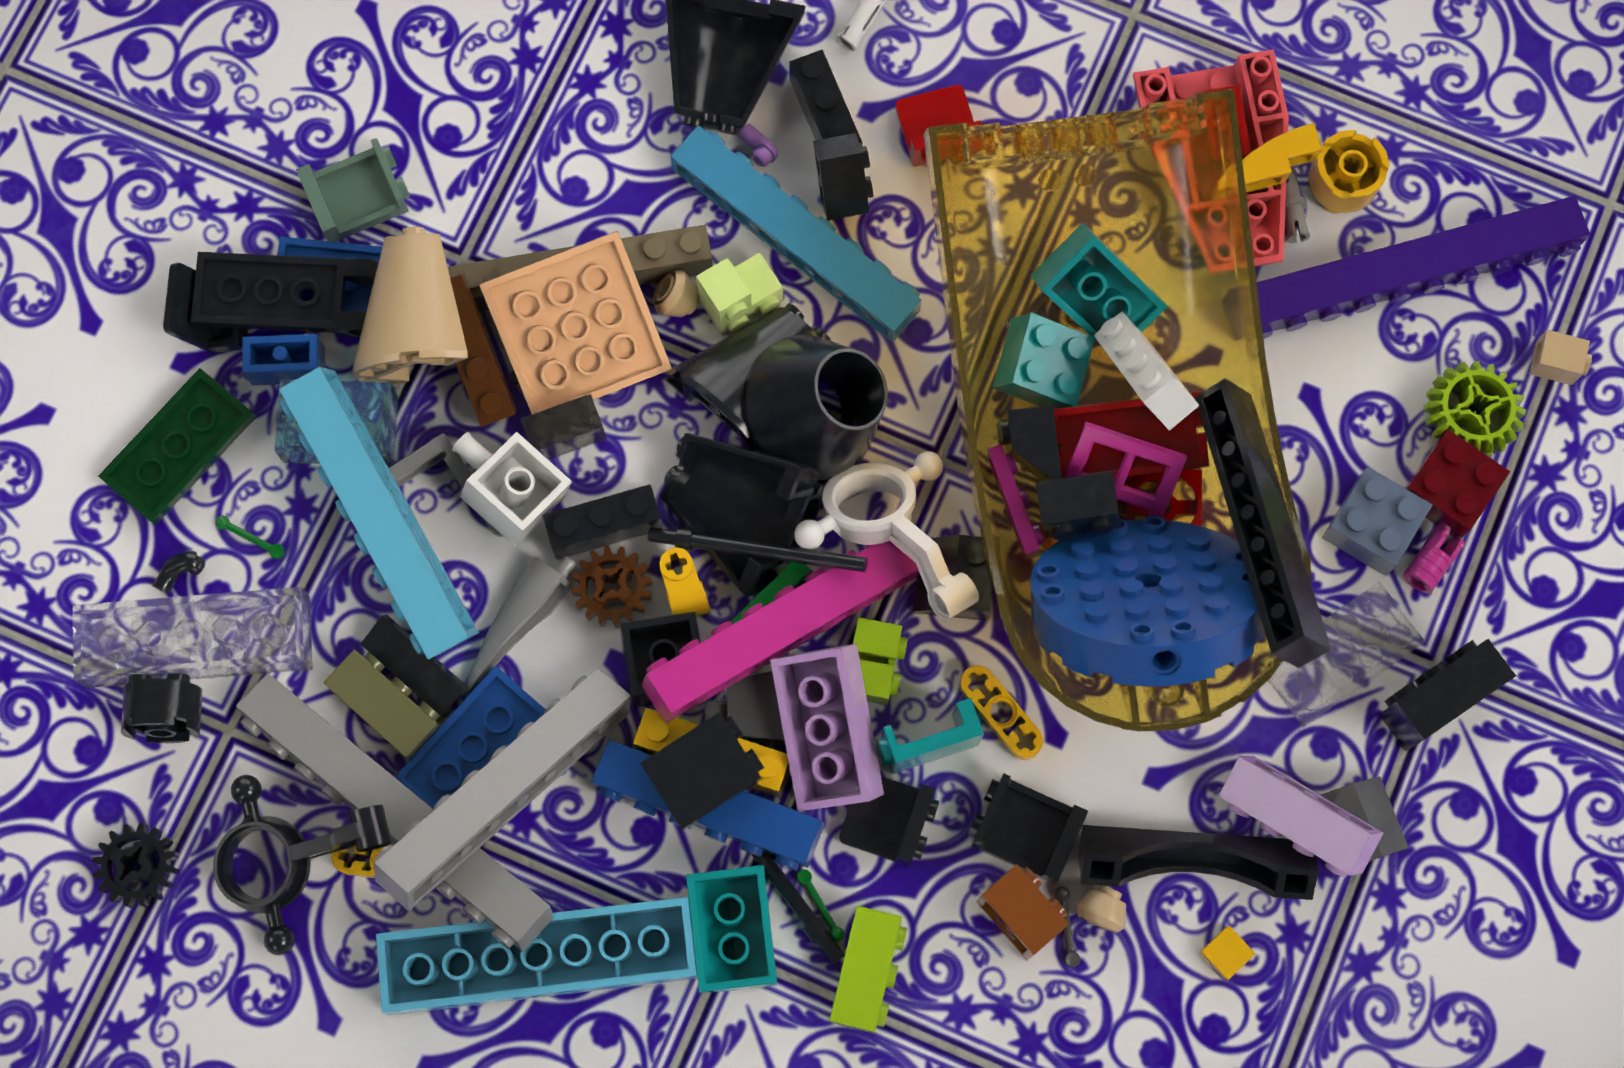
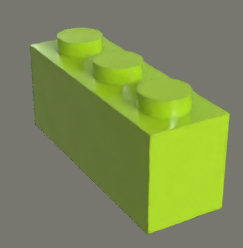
[829,906,907,1034]

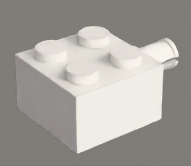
[452,432,572,546]

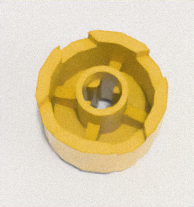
[1308,130,1390,214]

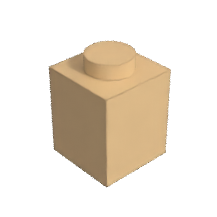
[1529,330,1592,385]

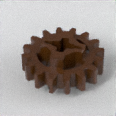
[571,545,653,628]

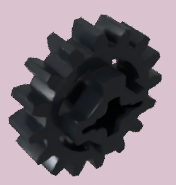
[92,823,180,908]

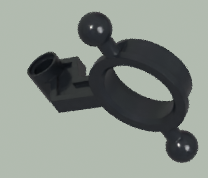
[213,775,392,956]

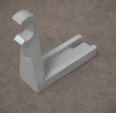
[389,433,504,537]

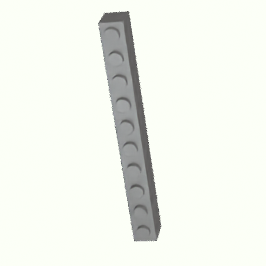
[236,673,554,952]

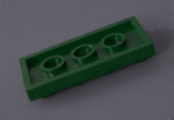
[98,368,256,526]

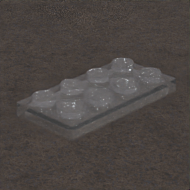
[1258,581,1425,728]

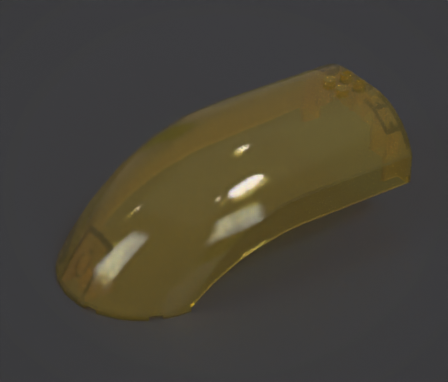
[923,89,1311,731]

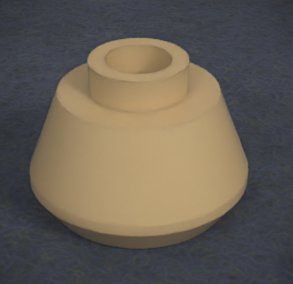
[653,270,700,317]
[1076,886,1126,933]

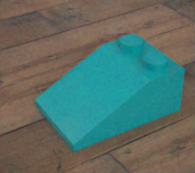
[1031,223,1168,344]

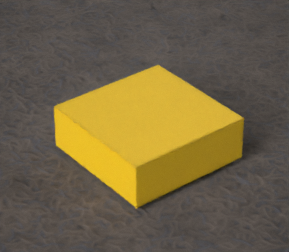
[1200,925,1256,981]

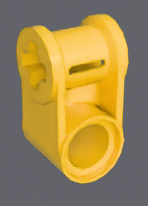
[659,547,711,617]

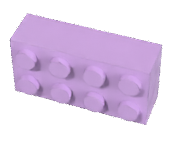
[770,643,884,812]

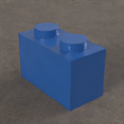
[242,334,325,386]

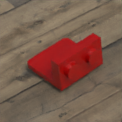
[895,85,985,167]

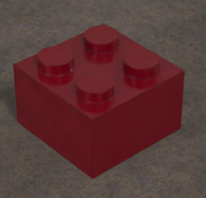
[1405,430,1511,539]

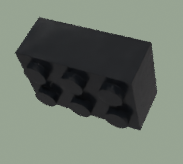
[1379,639,1516,751]

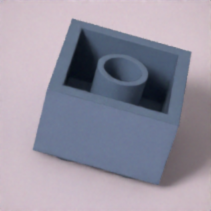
[1322,466,1432,576]

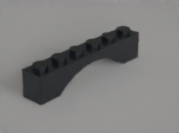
[1078,825,1319,900]

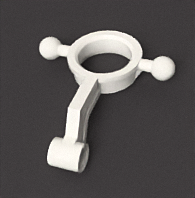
[794,452,979,621]

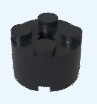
[121,673,203,743]

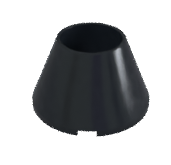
[743,335,888,481]

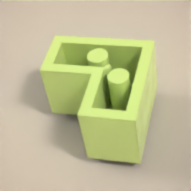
[696,253,783,335]

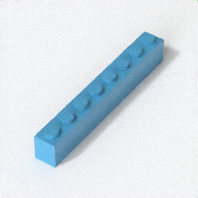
[670,125,922,343]

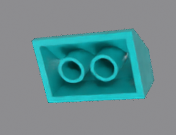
[686,865,777,993]

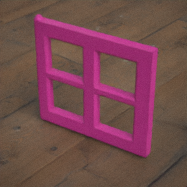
[1064,422,1187,518]

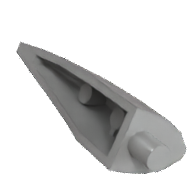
[466,555,577,695]

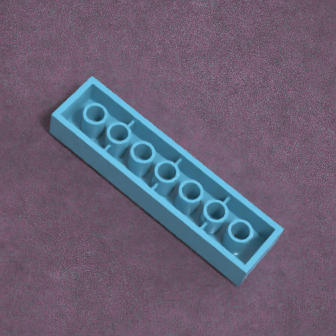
[279,367,479,659]
[376,897,698,1015]

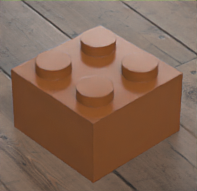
[976,864,1069,961]

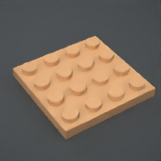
[480,231,672,422]

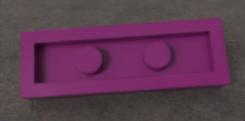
[987,444,1044,561]

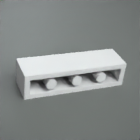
[1094,311,1199,431]

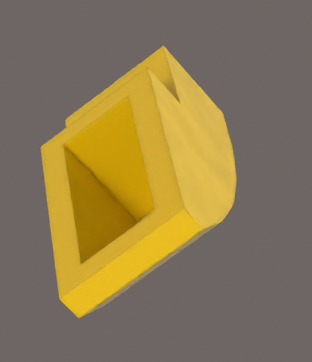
[1213,123,1323,201]

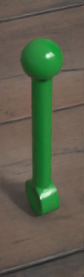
[215,515,285,560]
[797,869,845,942]

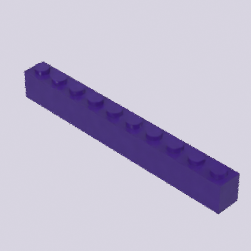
[1226,195,1591,341]

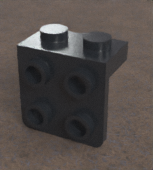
[163,263,248,353]
[839,776,940,867]

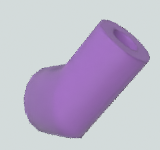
[738,123,778,167]

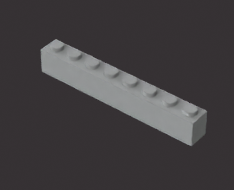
[374,668,631,911]

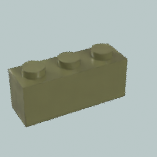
[323,649,440,761]

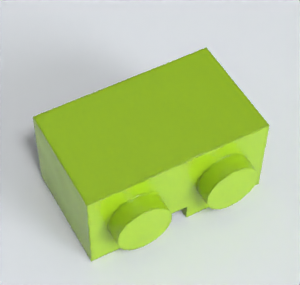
[853,617,908,705]

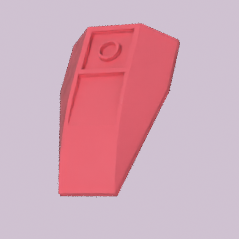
[1133,49,1289,274]

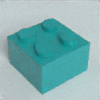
[992,312,1095,409]

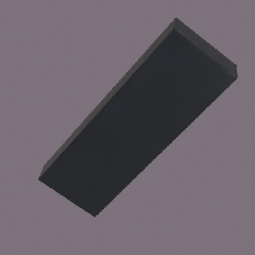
[360,615,469,717]

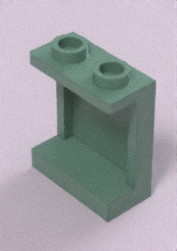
[296,138,410,242]

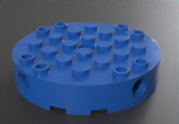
[1030,516,1265,687]

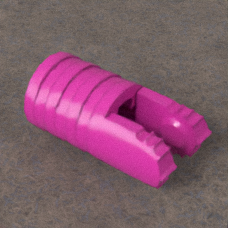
[1403,521,1466,594]

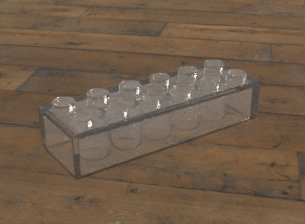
[73,587,313,688]

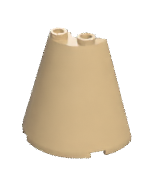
[352,227,468,388]

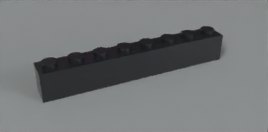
[1195,378,1332,668]

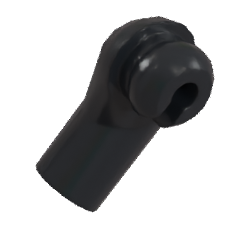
[152,550,206,595]

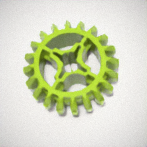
[1423,361,1526,457]

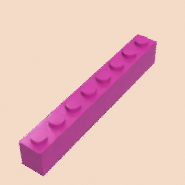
[641,541,919,723]

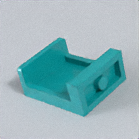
[877,698,984,774]

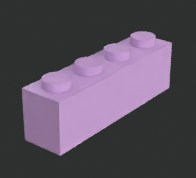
[1219,755,1384,877]

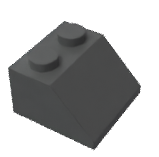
[1321,776,1409,862]

